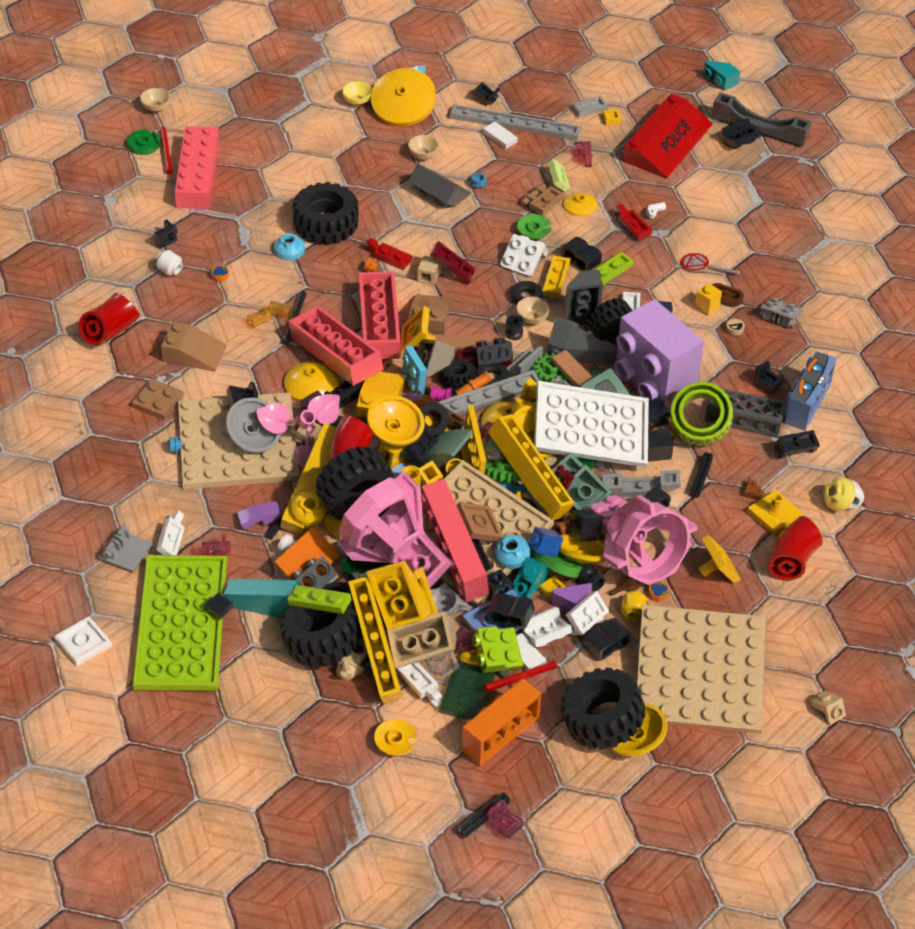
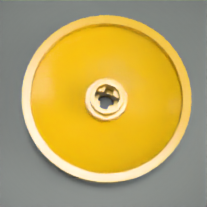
[371,68,436,127]

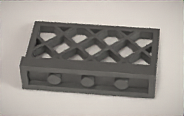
[705,388,786,437]

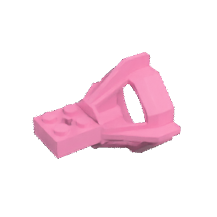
[338,472,453,587]
[585,494,697,585]

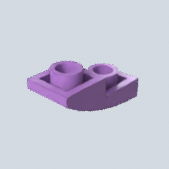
[237,502,282,529]

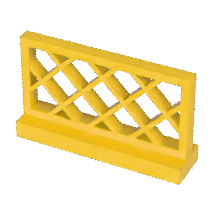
[459,405,486,474]

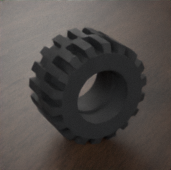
[588,298,633,346]

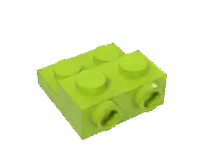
[472,626,524,673]

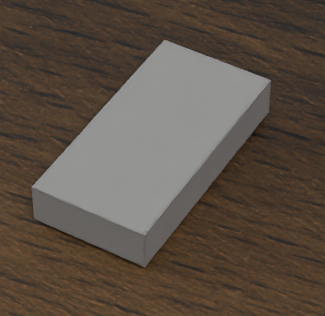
[572,96,608,118]

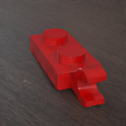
[615,204,653,240]
[366,238,413,271]

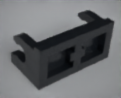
[324,381,363,410]
[400,426,436,467]
[774,430,820,459]

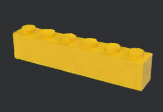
[488,414,575,520]
[280,423,337,536]
[349,576,403,704]

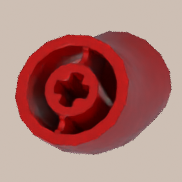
[78,292,140,345]
[329,415,374,459]
[768,516,823,581]

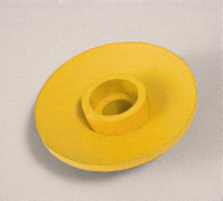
[563,192,597,216]
[374,719,417,756]

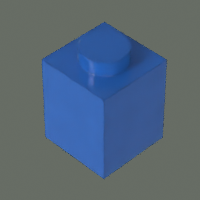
[528,527,564,557]

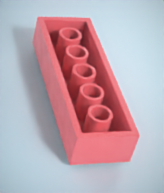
[175,126,220,209]
[359,272,400,359]
[288,306,383,386]
[421,478,489,603]

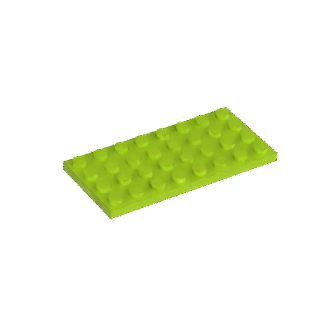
[133,555,228,691]

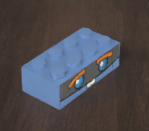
[784,351,837,431]

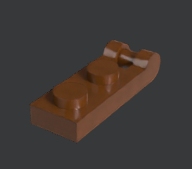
[415,395,465,430]

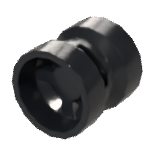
[505,315,524,341]
[578,565,606,592]

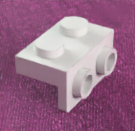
[523,607,572,647]

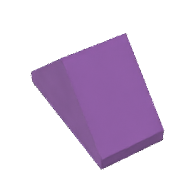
[551,583,592,613]

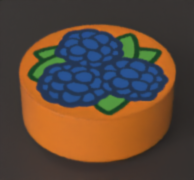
[211,265,229,282]
[648,581,669,602]

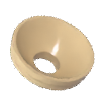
[140,88,170,113]
[408,135,439,160]
[516,297,549,325]

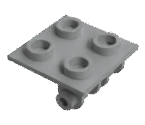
[760,298,804,328]
[98,525,153,572]

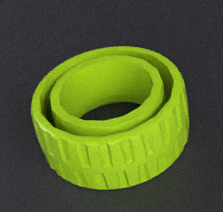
[670,382,733,447]

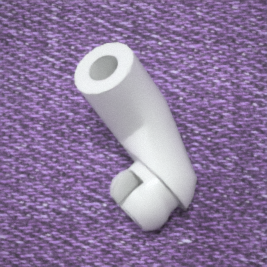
[645,202,666,218]

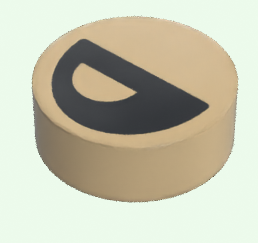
[726,319,745,336]

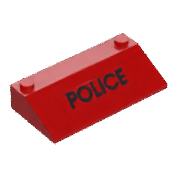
[623,93,713,179]

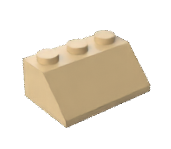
[387,611,457,669]

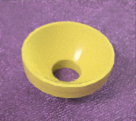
[343,81,372,106]
[824,477,856,512]

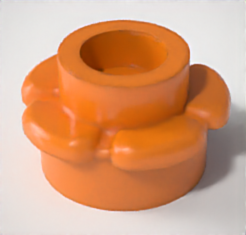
[363,257,378,272]

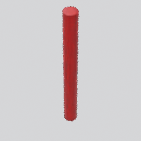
[160,127,172,174]
[483,661,557,692]

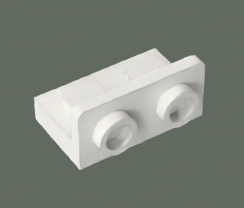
[566,591,609,636]

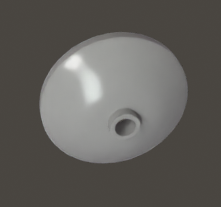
[226,398,281,453]

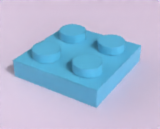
[401,345,427,398]

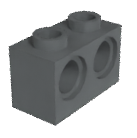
[291,556,338,589]

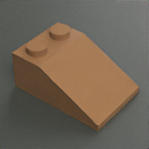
[409,294,452,334]
[161,321,227,372]

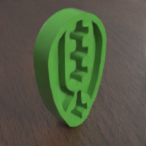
[530,549,582,578]

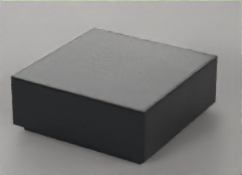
[204,593,233,620]

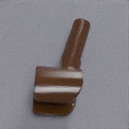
[610,577,639,596]

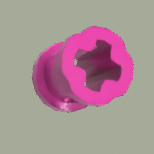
[430,385,452,401]

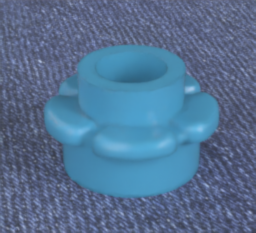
[470,173,487,188]
[170,436,182,454]

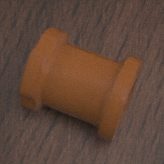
[553,515,571,535]

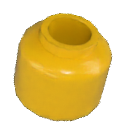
[621,591,648,622]

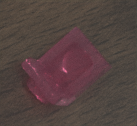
[487,800,524,839]

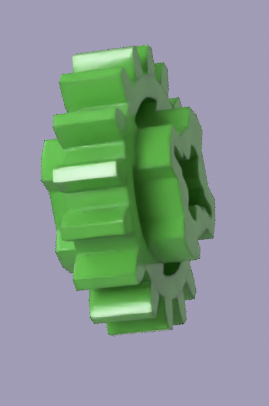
[533,353,568,383]
[484,459,522,483]

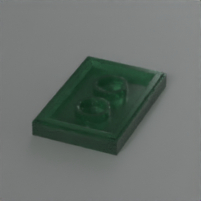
[439,660,496,720]

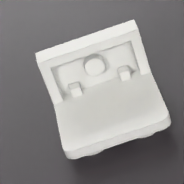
[501,234,549,277]

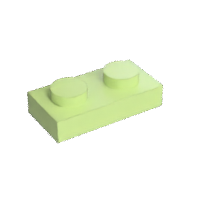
[548,159,570,192]

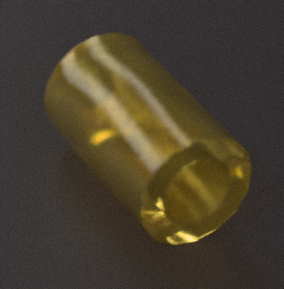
[268,301,293,319]
[246,307,272,328]

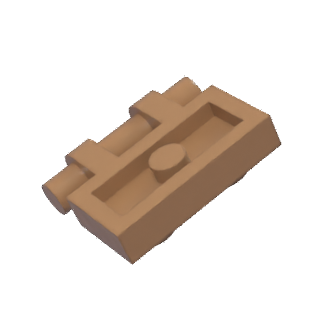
[520,183,564,216]

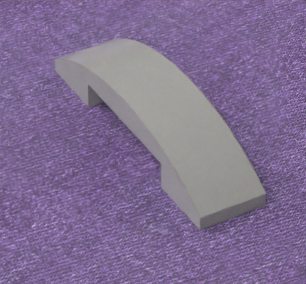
[602,470,681,497]

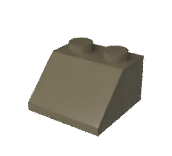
[417,339,455,377]

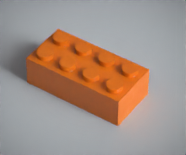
[462,679,542,767]

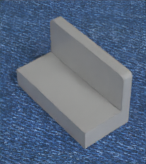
[507,346,543,377]

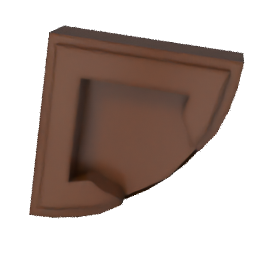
[743,479,764,501]

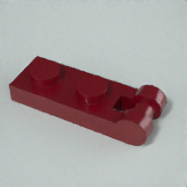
[429,241,475,285]

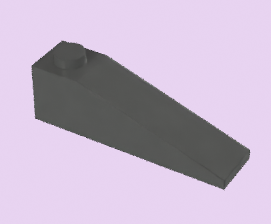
[547,317,618,365]

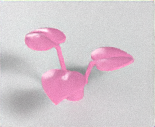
[256,394,340,470]

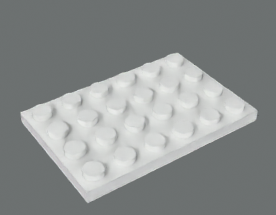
[534,381,649,468]

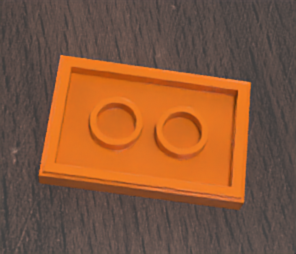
[273,525,340,587]

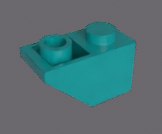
[703,61,741,91]
[512,557,551,599]

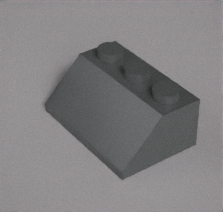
[408,163,471,207]
[564,269,603,326]

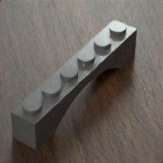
[712,92,812,146]

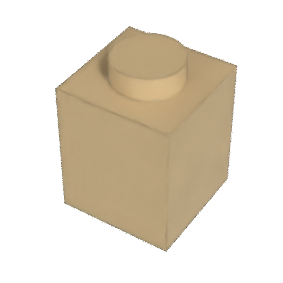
[417,256,441,286]

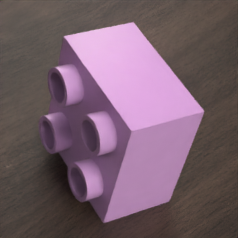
[613,299,704,409]

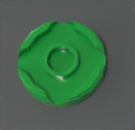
[127,129,160,155]

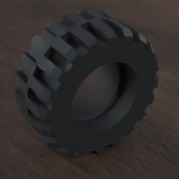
[292,182,359,245]
[316,446,395,521]
[280,590,362,667]
[560,667,646,750]

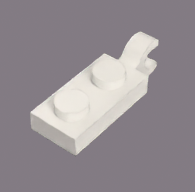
[156,510,185,555]
[397,662,442,708]

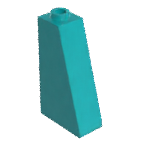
[224,579,299,619]

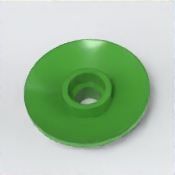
[517,214,552,239]

